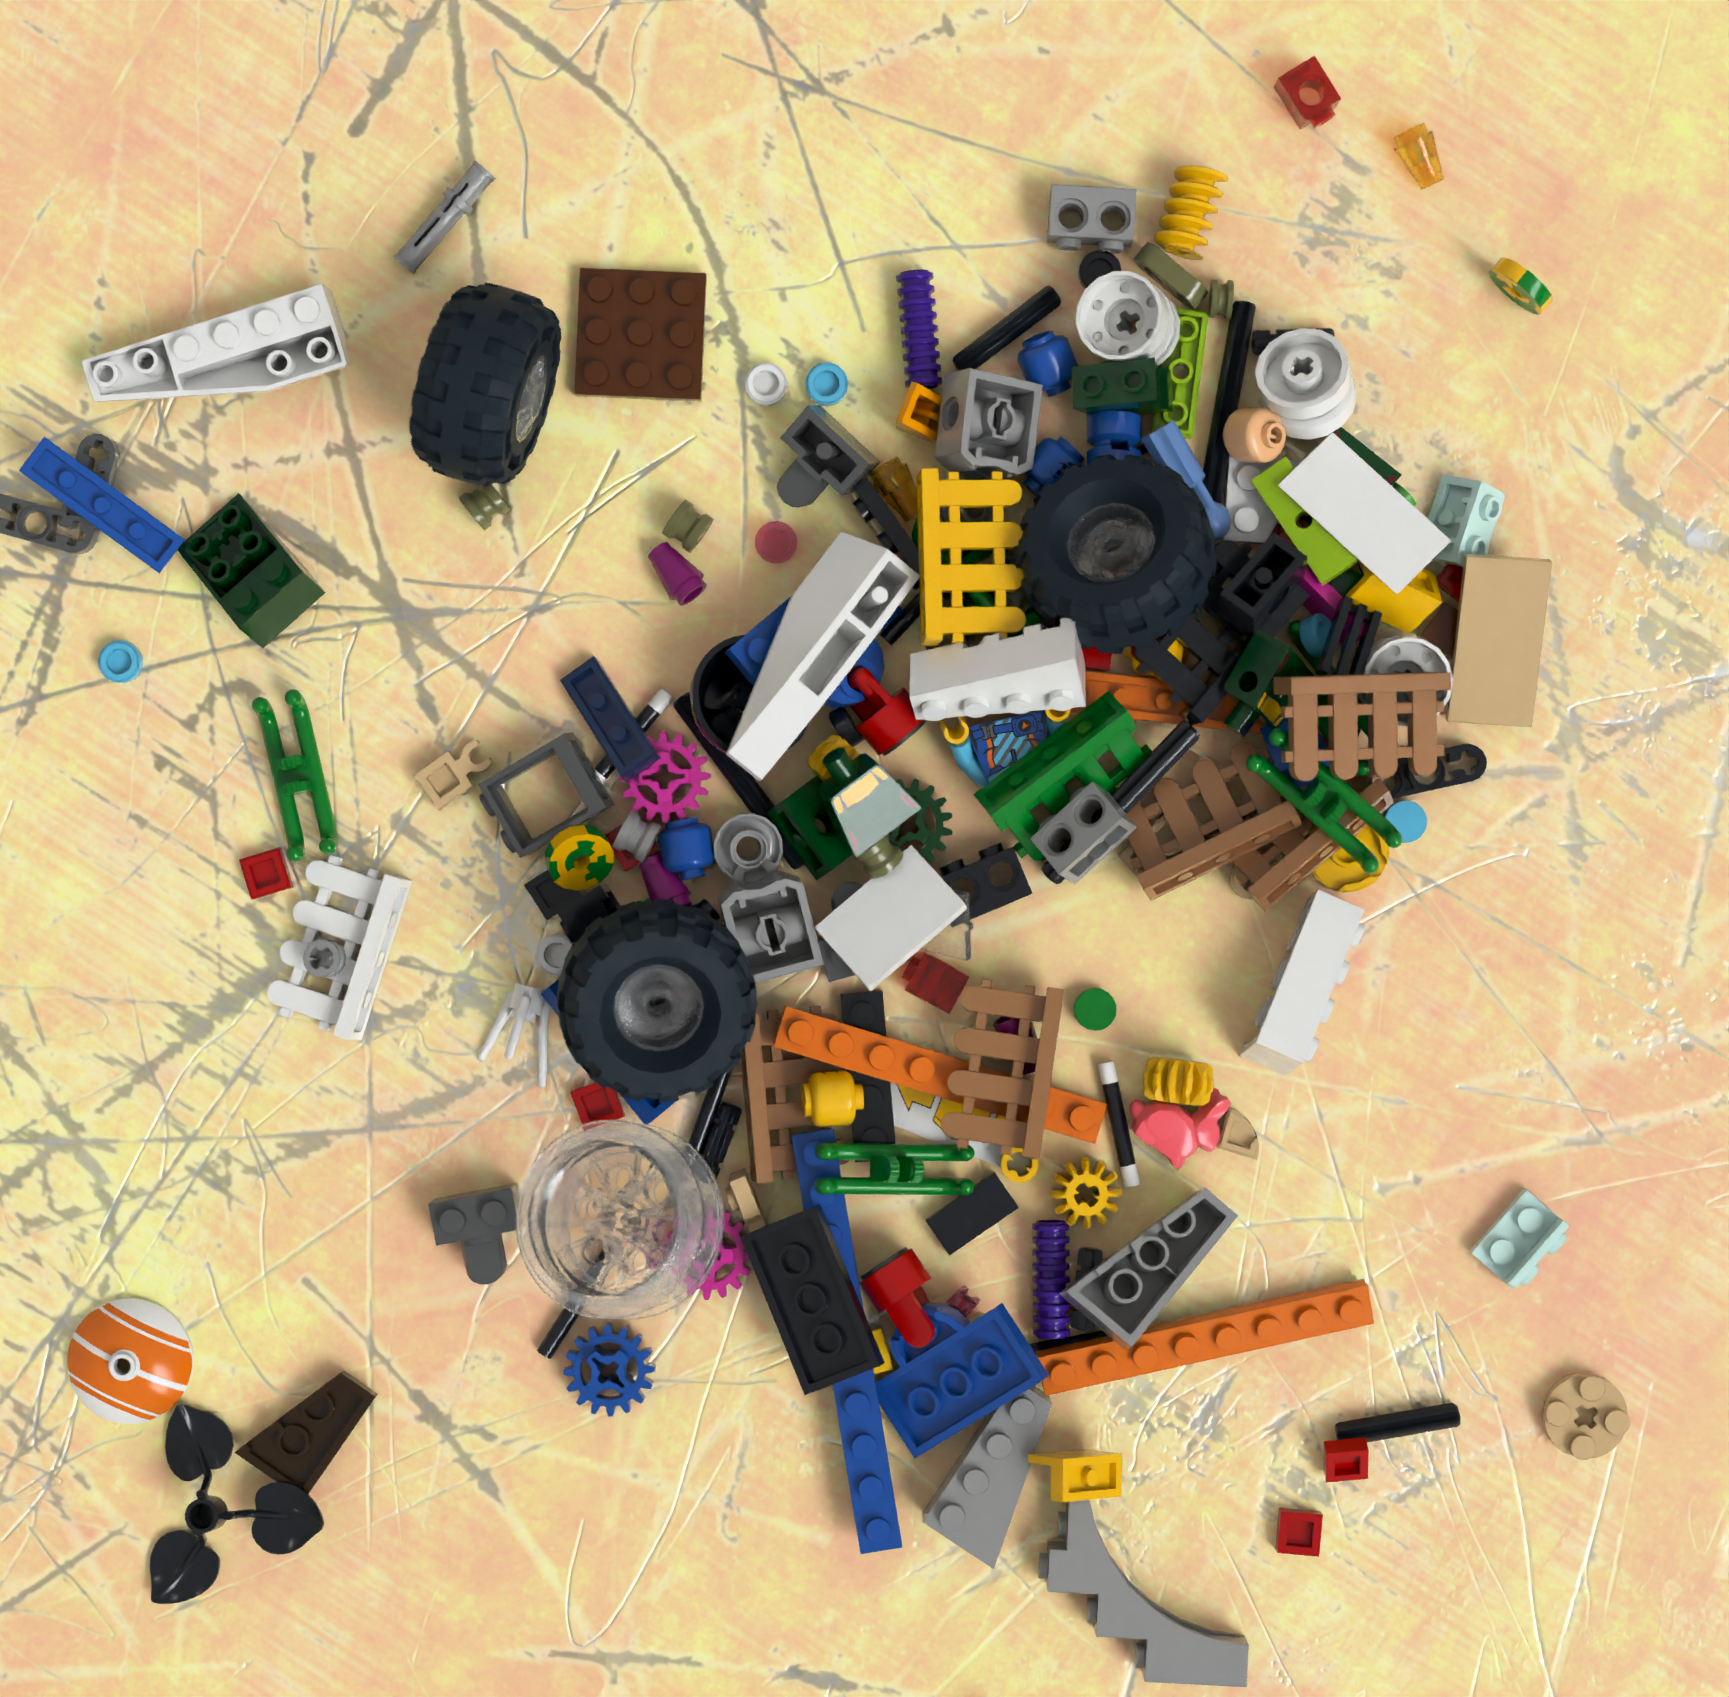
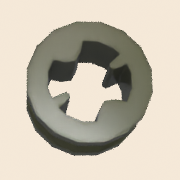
[1209,279,1234,319]

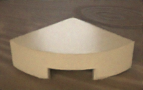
[1216,1107,1259,1160]

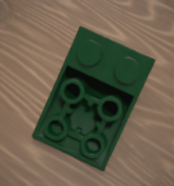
[178,493,326,648]

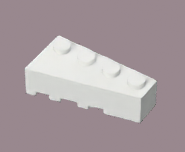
[909,618,1086,721]
[1239,889,1365,1076]

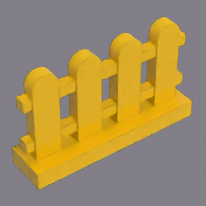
[916,468,1026,646]

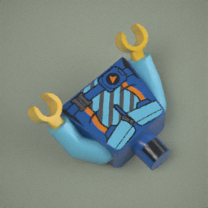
[939,709,1071,808]

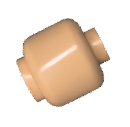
[1223,407,1286,463]

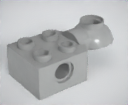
[934,368,1043,522]
[714,813,824,983]

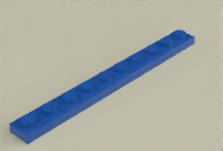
[791,1128,902,1554]

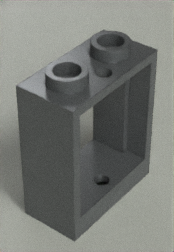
[478,732,614,858]

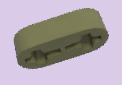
[1133,242,1208,310]

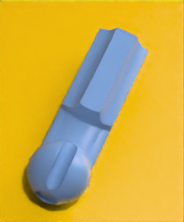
[1141,420,1231,541]

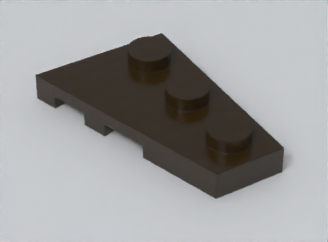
[235,1370,378,1494]

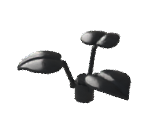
[150,1404,324,1604]

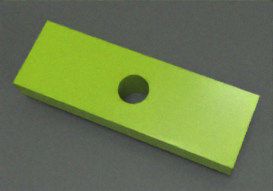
[1150,308,1209,439]
[1250,456,1358,586]

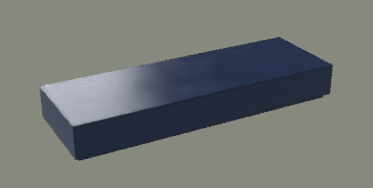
[560,656,661,782]

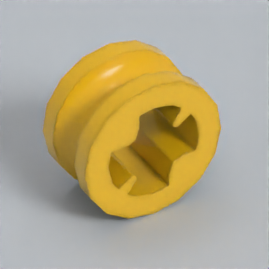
[1000,1147,1038,1183]

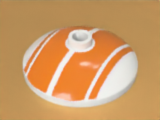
[67,1298,194,1424]

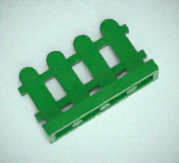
[973,691,1152,861]

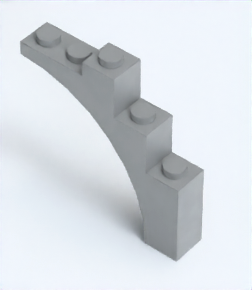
[1038,1500,1249,1687]

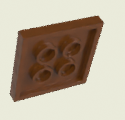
[575,268,707,402]

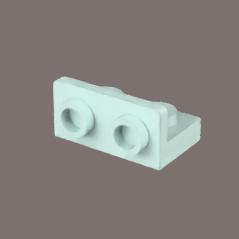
[1428,474,1505,568]
[1469,1188,1569,1289]

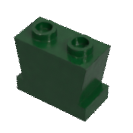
[1071,357,1173,417]

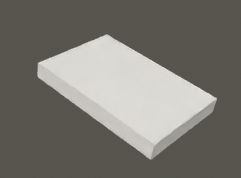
[814,845,968,991]

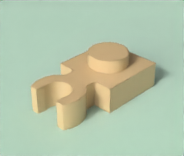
[414,740,494,810]
[725,1168,768,1232]

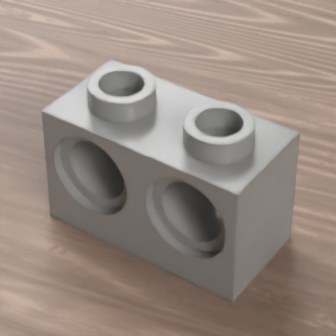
[1047,184,1137,253]
[1030,781,1137,884]

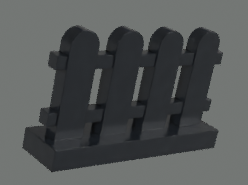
[1131,540,1310,725]

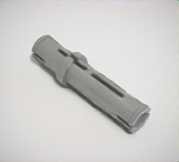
[393,161,496,275]

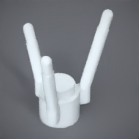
[478,983,551,1088]

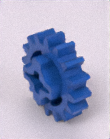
[563,1322,656,1417]

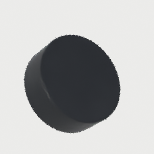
[1078,250,1121,289]
[828,707,864,747]

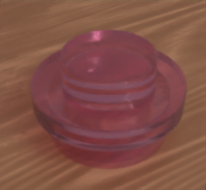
[755,521,797,564]

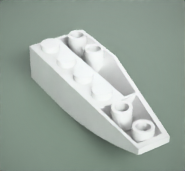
[81,284,349,402]
[726,531,920,781]

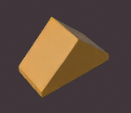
[896,382,942,444]

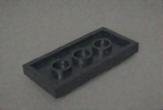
[740,1204,885,1395]

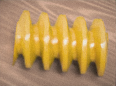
[1154,165,1229,260]

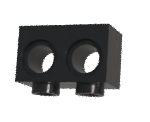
[939,842,1033,926]

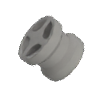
[612,811,662,863]

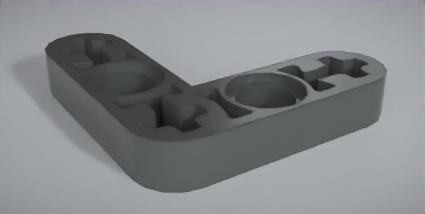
[0,434,120,554]

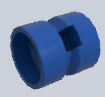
[1087,410,1142,464]

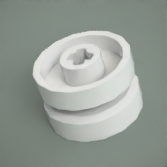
[1255,328,1357,440]

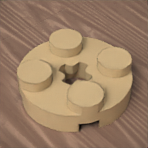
[1542,1373,1630,1460]

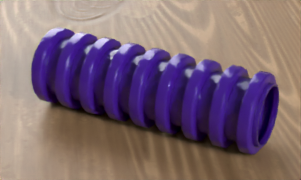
[896,269,942,389]
[1032,1220,1070,1339]

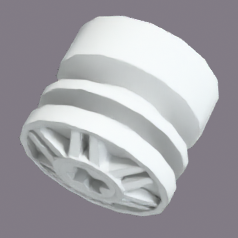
[1076,271,1180,366]
[1357,635,1453,727]

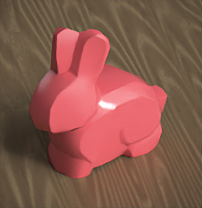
[1130,1088,1231,1170]

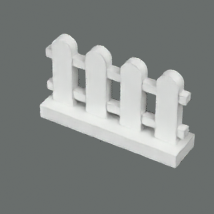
[267,855,412,1040]

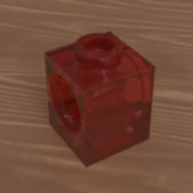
[1274,55,1341,130]
[901,951,969,1014]

